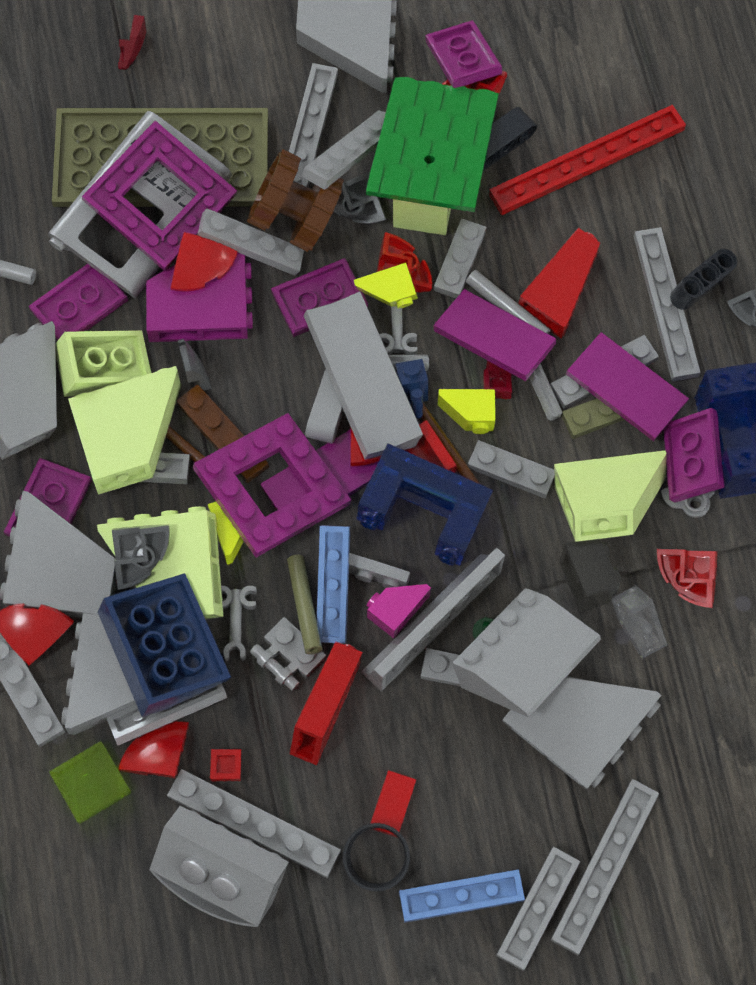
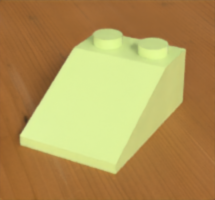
[55,330,151,397]

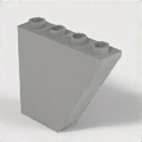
[296,0,397,93]
[0,321,57,460]
[0,491,117,618]
[61,613,136,735]
[502,677,661,789]

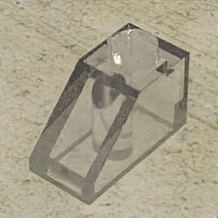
[611,585,667,658]

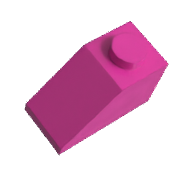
[366,584,431,639]

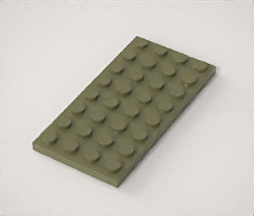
[52,108,268,207]

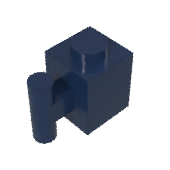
[395,359,428,418]

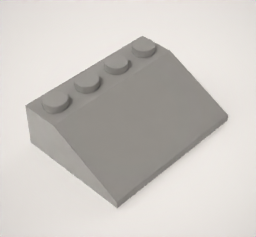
[452,588,601,717]

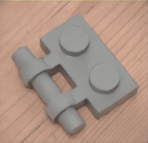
[250,617,326,691]

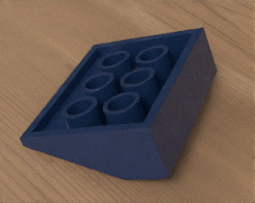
[98,573,231,717]

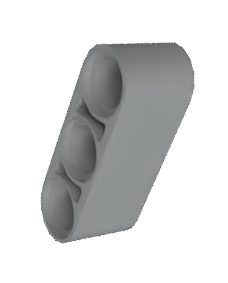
[305,370,344,444]

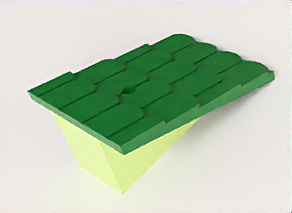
[366,77,499,235]

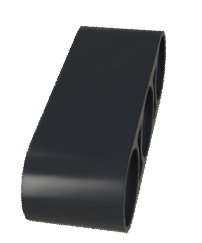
[483,107,537,171]
[670,249,738,310]

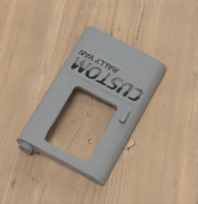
[48,111,232,299]

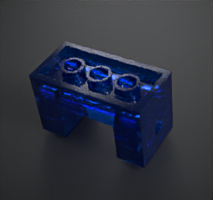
[695,363,756,499]
[357,443,493,566]

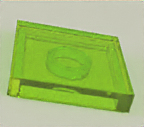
[49,741,131,824]

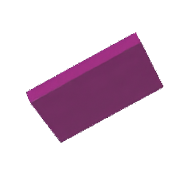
[425,20,502,88]
[271,258,368,337]
[29,264,128,341]
[664,408,724,503]
[4,458,92,536]

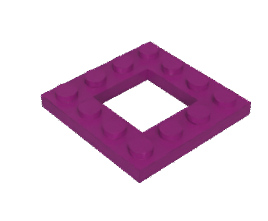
[82,120,237,271]
[193,413,351,558]

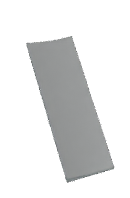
[304,292,423,459]
[361,548,505,692]

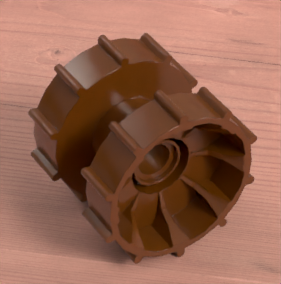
[247,149,344,252]

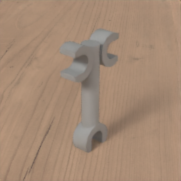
[379,306,417,355]
[221,586,257,661]

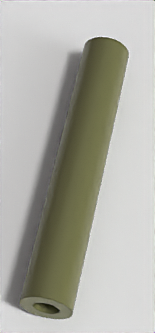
[287,555,322,655]

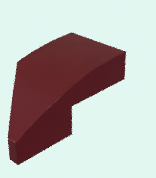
[118,15,147,70]
[483,361,512,399]

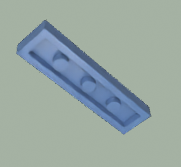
[317,525,350,643]
[399,870,525,923]

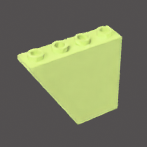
[68,366,181,495]
[554,451,667,542]
[97,507,223,619]

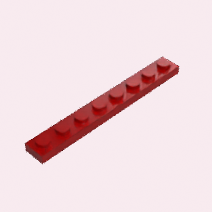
[489,105,686,215]

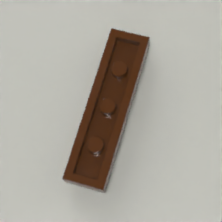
[176,384,269,484]

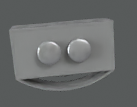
[149,806,289,927]

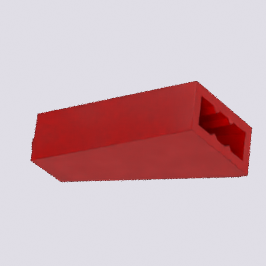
[519,228,600,339]
[290,641,363,765]

